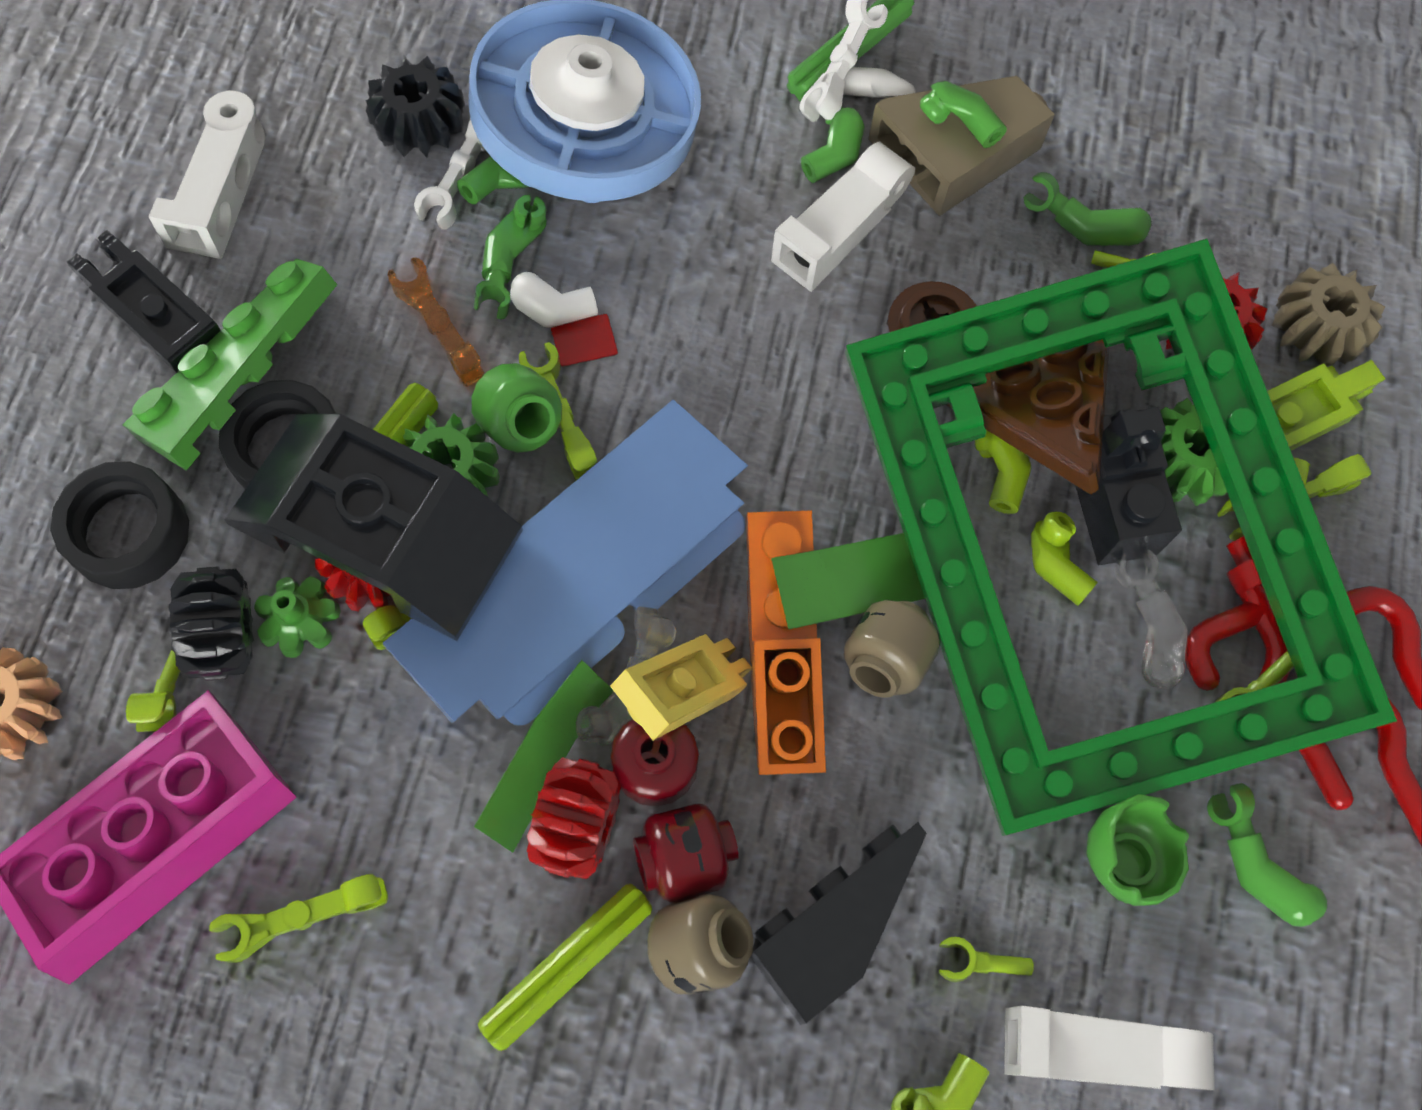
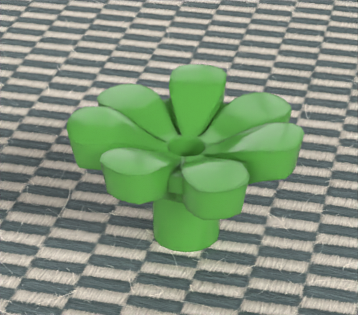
[254,576,341,658]

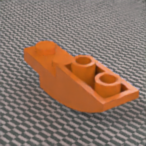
[746,510,826,775]

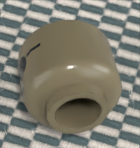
[844,600,940,698]
[647,895,754,994]

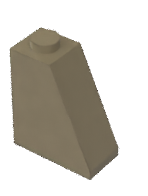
[868,76,1055,216]

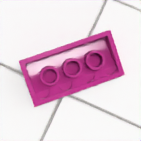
[0,690,297,985]

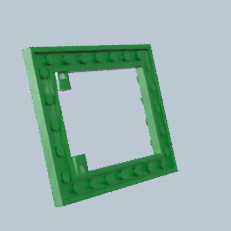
[845,239,1397,836]

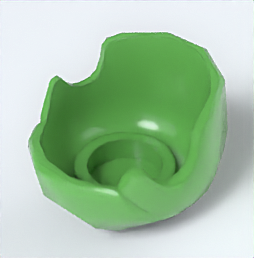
[1087,794,1189,906]

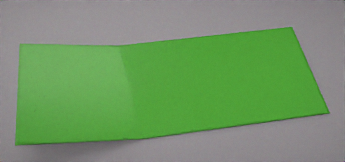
[771,533,925,629]
[474,660,614,853]

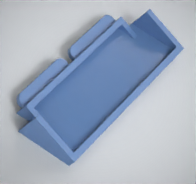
[382,400,748,726]

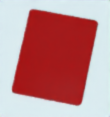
[551,314,618,367]

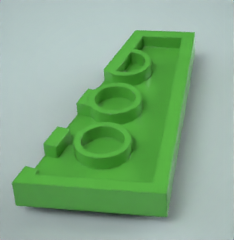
[122,258,338,471]

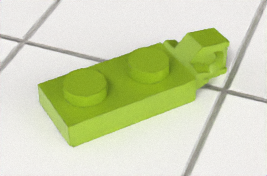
[1267,359,1386,451]

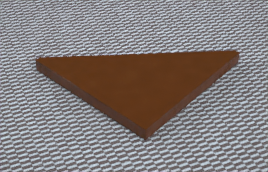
[947,340,1110,494]

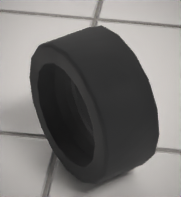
[219,379,336,489]
[50,461,189,589]

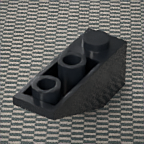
[751,823,927,1025]

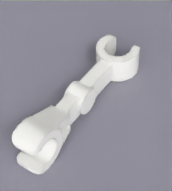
[799,0,888,122]
[414,117,485,230]

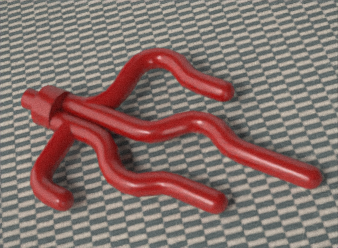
[1183,536,1422,846]

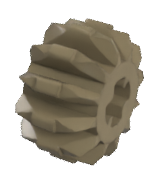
[1272,263,1386,367]

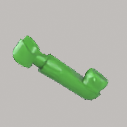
[1023,172,1152,246]
[474,194,547,320]
[1207,783,1327,927]

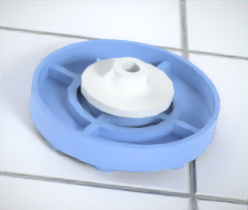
[469,0,701,203]

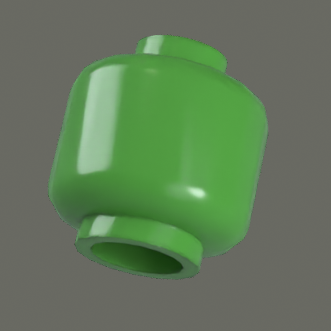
[471,363,562,453]

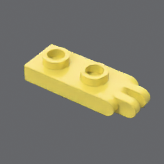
[610,634,752,740]

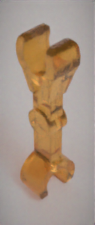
[387,257,485,387]

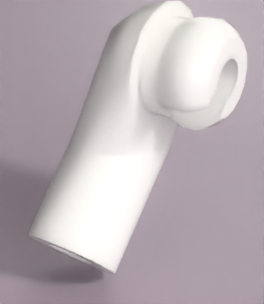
[843,67,916,98]
[510,272,598,328]

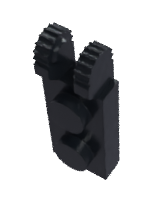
[66,230,221,373]

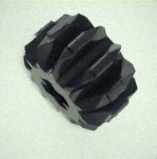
[365,56,465,157]
[168,566,254,681]

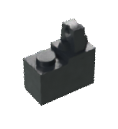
[1075,407,1182,566]

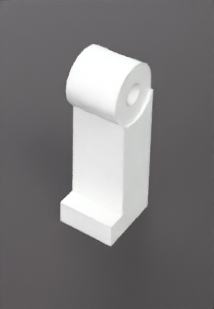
[148,91,266,259]
[771,142,915,292]
[1004,1006,1215,1090]

